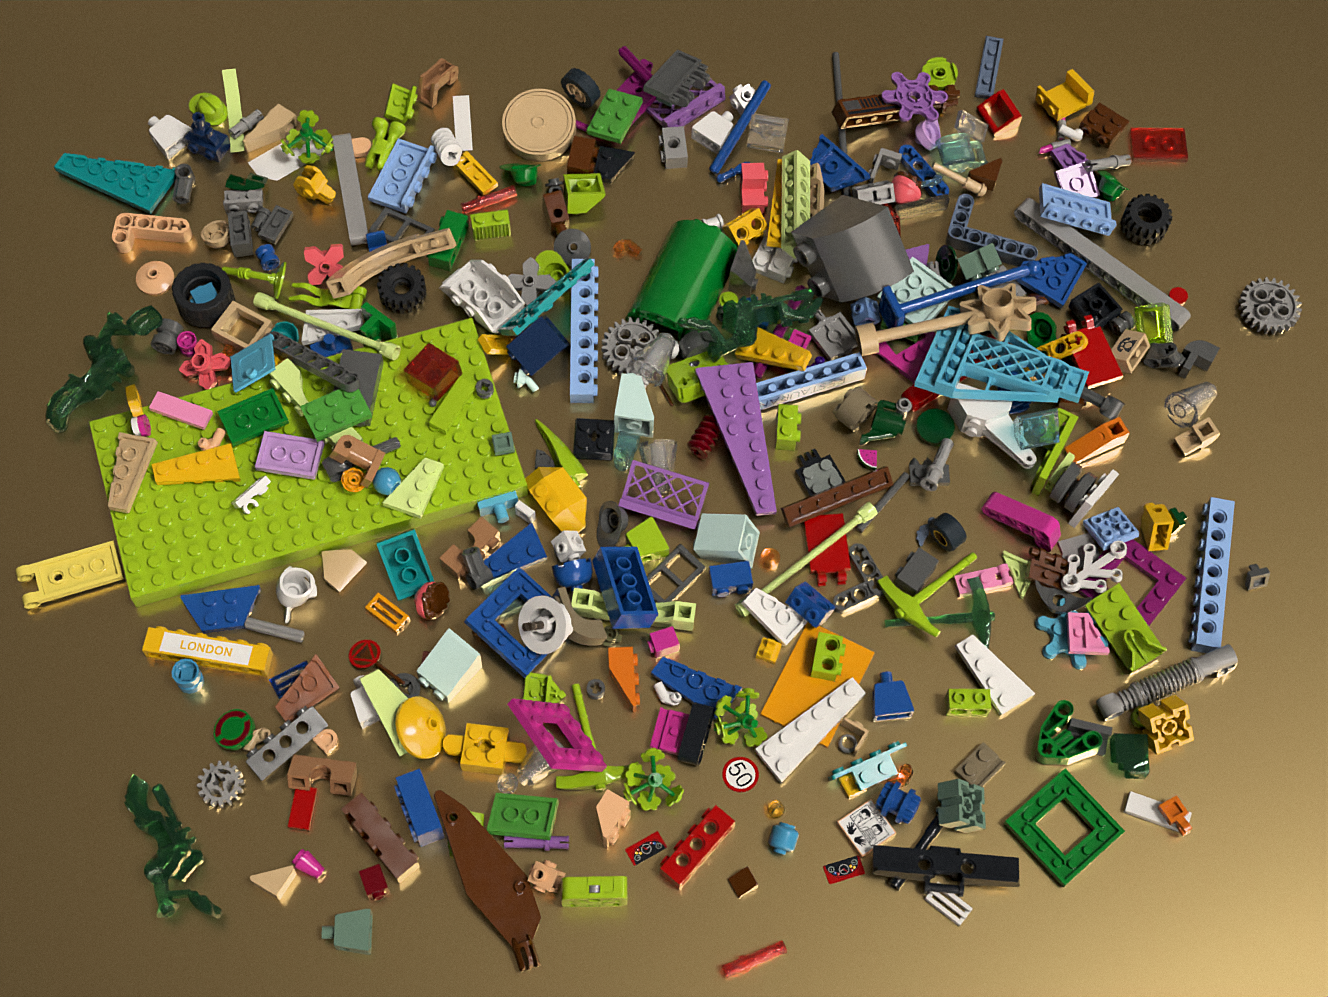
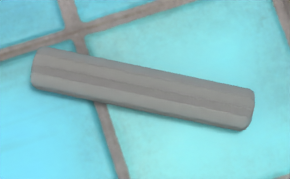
[244,617,305,643]

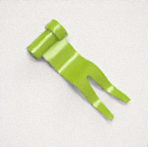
[289,282,367,309]

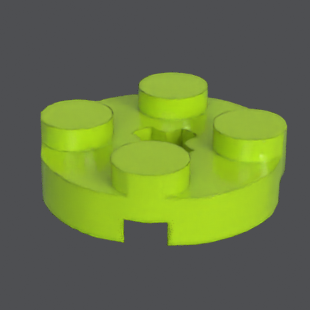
[922,57,958,91]

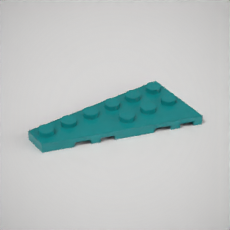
[54,153,176,215]
[498,258,595,336]

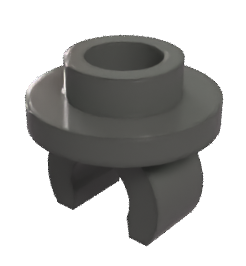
[545,178,564,194]

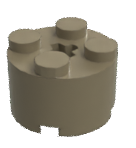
[832,387,878,432]

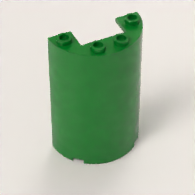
[625,219,738,341]

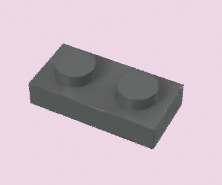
[258,205,294,245]

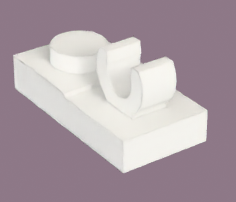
[232,476,271,514]

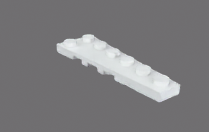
[755,677,865,783]

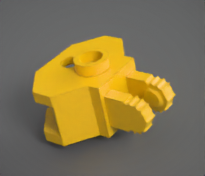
[293,165,336,204]

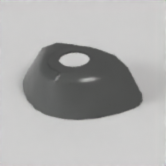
[1035,580,1092,614]

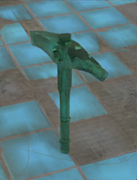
[884,577,995,649]

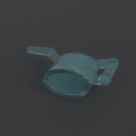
[921,133,988,188]

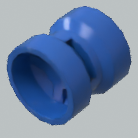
[255,244,280,271]

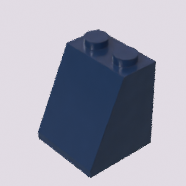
[506,315,571,376]

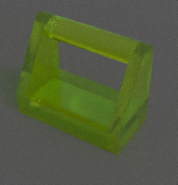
[1134,302,1173,344]

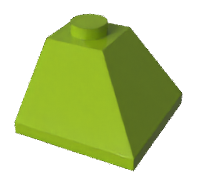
[563,173,605,214]

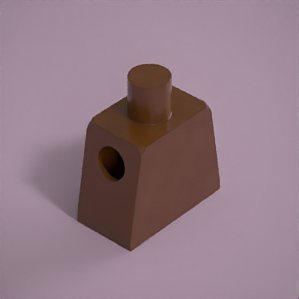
[542,190,569,236]

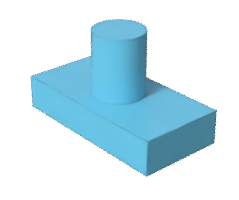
[477,491,518,523]

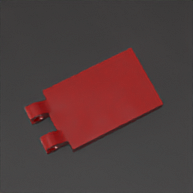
[1063,314,1123,389]
[804,513,851,587]

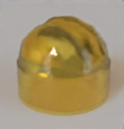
[767,800,786,819]

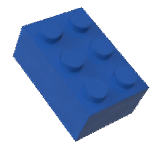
[394,768,445,847]

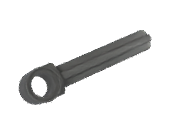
[1081,386,1125,420]
[322,437,401,482]

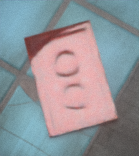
[1129,128,1188,163]

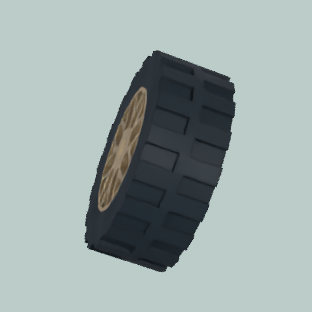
[561,68,601,108]

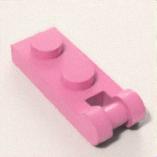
[953,564,1014,597]

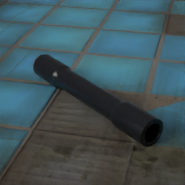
[888,815,944,891]

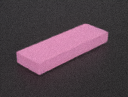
[149,391,213,430]

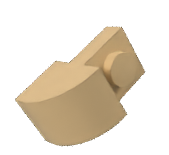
[1174,417,1220,456]

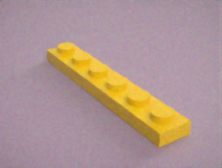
[766,159,782,248]

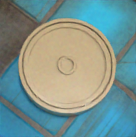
[502,89,576,161]

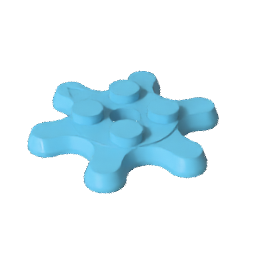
[1035,598,1109,670]

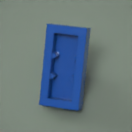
[309,334,353,357]

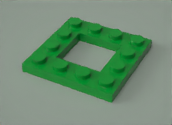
[1004,768,1125,887]

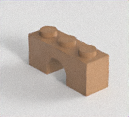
[439,517,500,581]
[287,755,357,796]

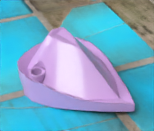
[915,119,941,151]

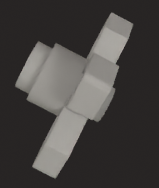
[508,257,556,306]

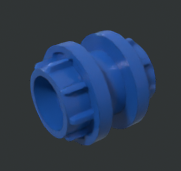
[876,781,921,824]

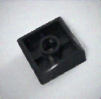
[1068,283,1123,328]
[573,418,614,461]

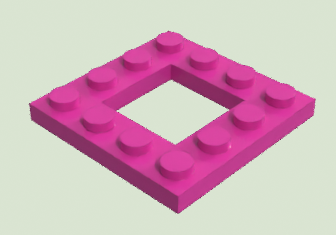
[507,698,607,772]

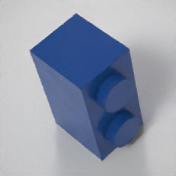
[708,561,753,597]

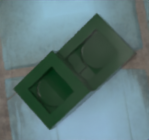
[225,173,268,190]

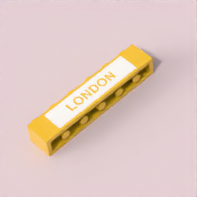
[142,626,273,677]

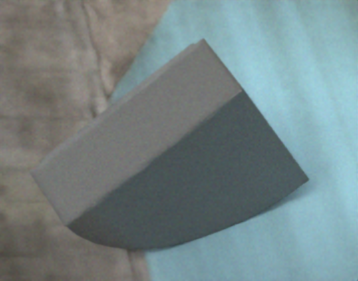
[535,449,554,470]

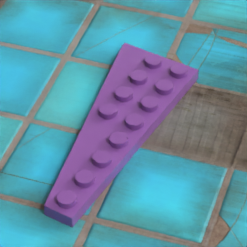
[695,362,777,516]

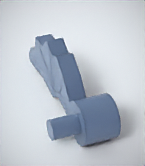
[916,517,935,547]

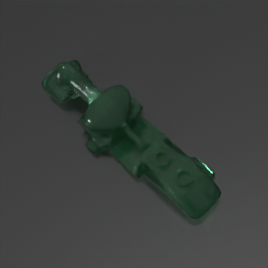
[677,288,823,363]
[45,305,163,433]
[124,774,222,918]

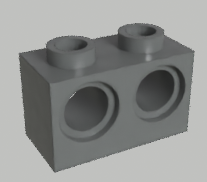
[228,211,254,257]

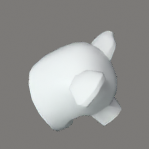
[276,566,317,624]

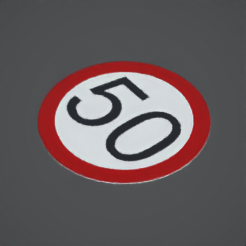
[722,757,759,792]

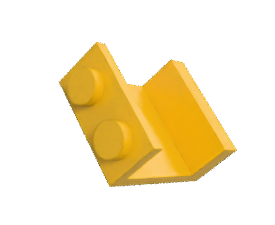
[1035,69,1094,121]

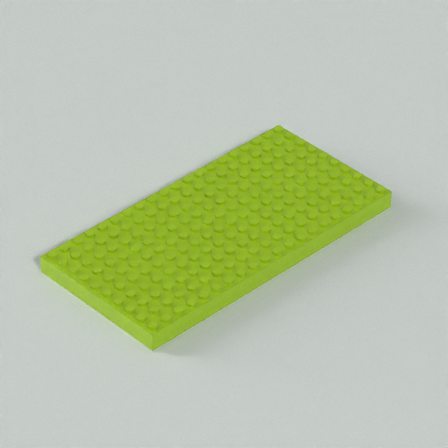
[89,318,528,607]

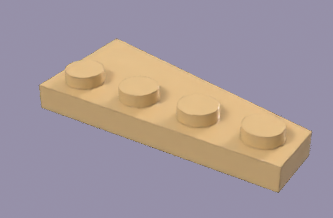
[108,432,158,513]

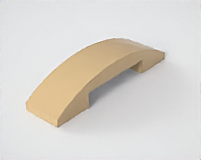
[810,163,824,218]

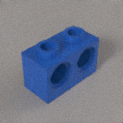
[785,581,836,628]

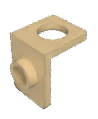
[841,717,869,756]

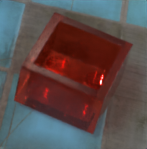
[403,343,463,401]

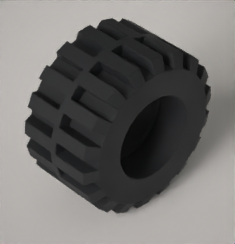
[1121,194,1173,245]

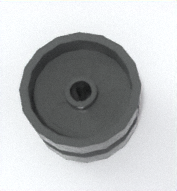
[1049,462,1098,513]

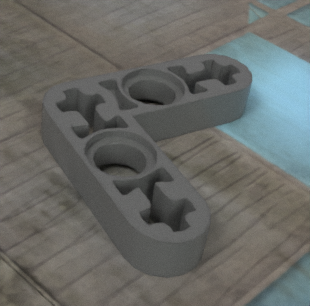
[832,543,884,614]

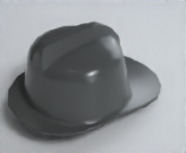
[597,501,629,547]

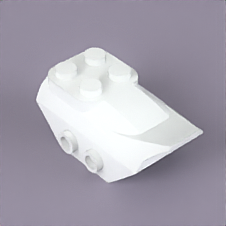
[439,260,525,334]

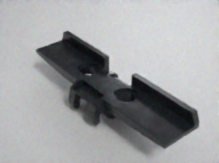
[873,845,1020,897]

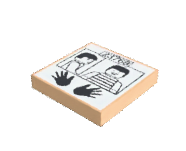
[836,799,896,858]

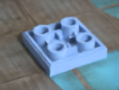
[1083,507,1139,551]

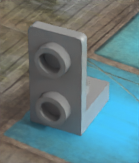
[868,148,902,184]

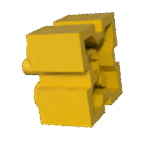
[1138,695,1194,755]

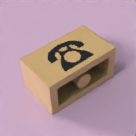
[1111,329,1150,374]

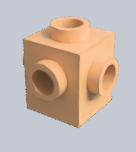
[527,859,566,893]

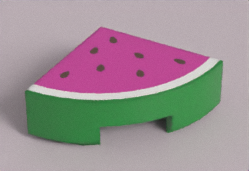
[857,449,877,471]

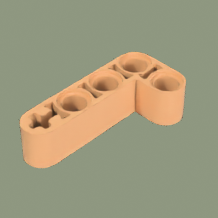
[112,213,193,253]

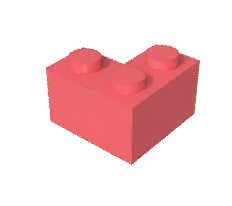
[739,163,768,215]

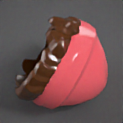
[892,171,922,205]
[414,581,450,620]

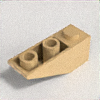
[243,104,298,153]

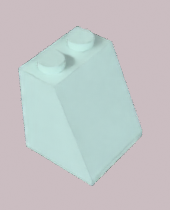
[614,373,654,438]
[693,513,760,568]
[417,628,482,703]

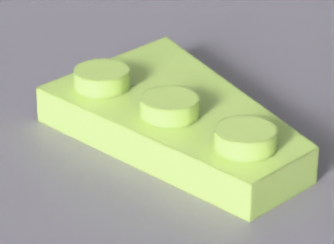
[383,458,444,519]

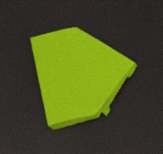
[522,673,566,703]

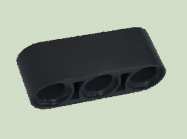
[678,702,715,766]

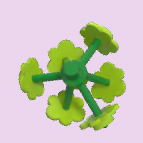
[280,110,334,164]
[714,688,767,747]
[623,748,684,811]

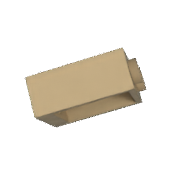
[211,301,273,352]

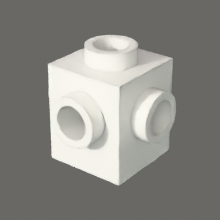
[729,83,756,115]
[551,531,586,562]

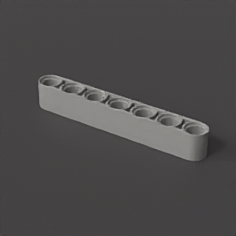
[332,133,368,246]

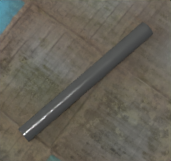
[856,472,910,533]

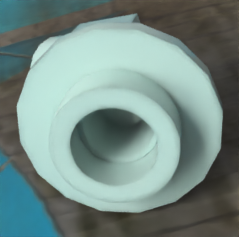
[514,369,539,393]

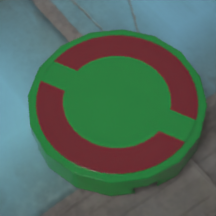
[213,709,255,750]

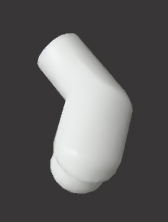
[1058,124,1083,142]
[653,681,682,706]

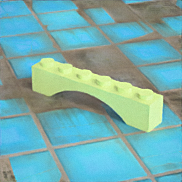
[269,358,363,449]
[571,588,696,631]

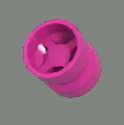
[177,331,198,357]

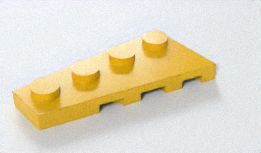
[735,324,812,371]
[152,443,241,485]

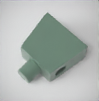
[322,909,373,955]

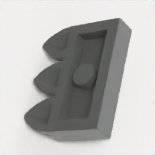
[908,457,950,486]

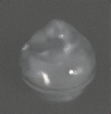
[497,773,518,794]

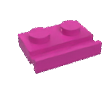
[650,707,690,755]

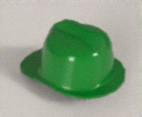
[499,163,541,186]
[1097,169,1130,202]
[1027,312,1057,355]

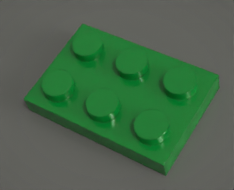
[217,388,289,447]

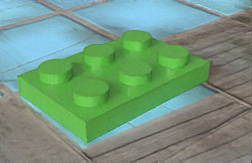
[587,89,643,144]
[300,388,372,442]
[487,793,559,840]

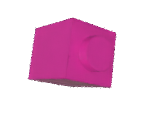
[647,626,680,659]

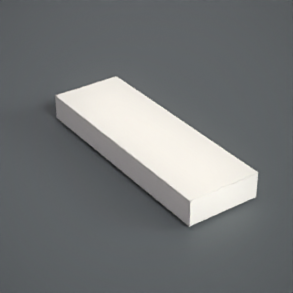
[1124,791,1192,832]

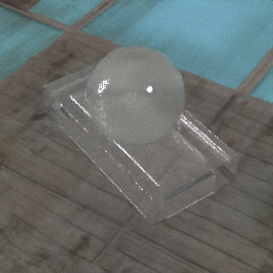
[954,110,988,143]

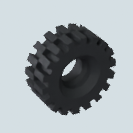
[377,263,427,314]

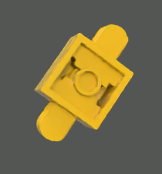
[443,723,527,776]

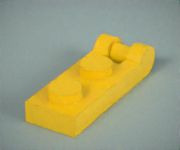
[453,151,498,196]

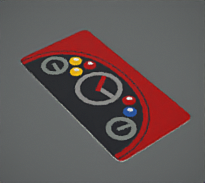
[625,831,667,866]
[823,855,865,884]

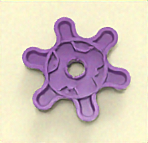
[882,72,948,122]

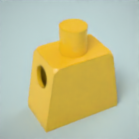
[1141,503,1174,551]

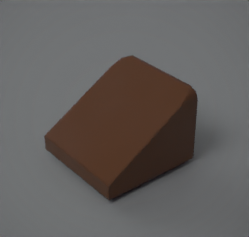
[728,866,758,898]

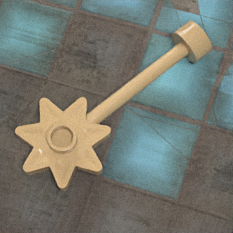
[855,283,1036,356]

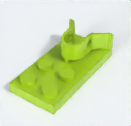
[1031,408,1078,496]
[1085,583,1167,674]

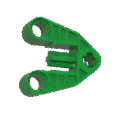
[1035,700,1103,765]

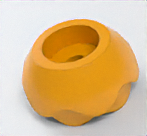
[341,467,365,492]

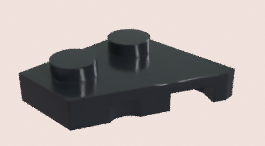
[593,146,635,183]

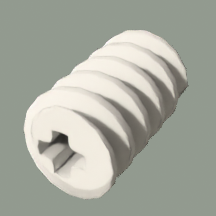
[431,128,462,166]

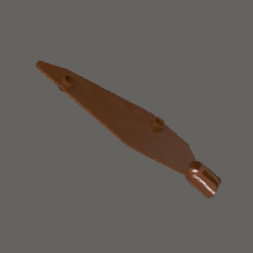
[434,790,541,972]

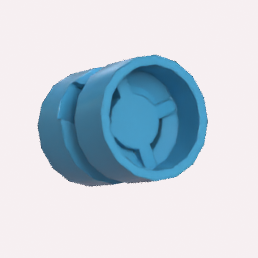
[171,659,204,694]

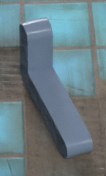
[946,194,1038,267]

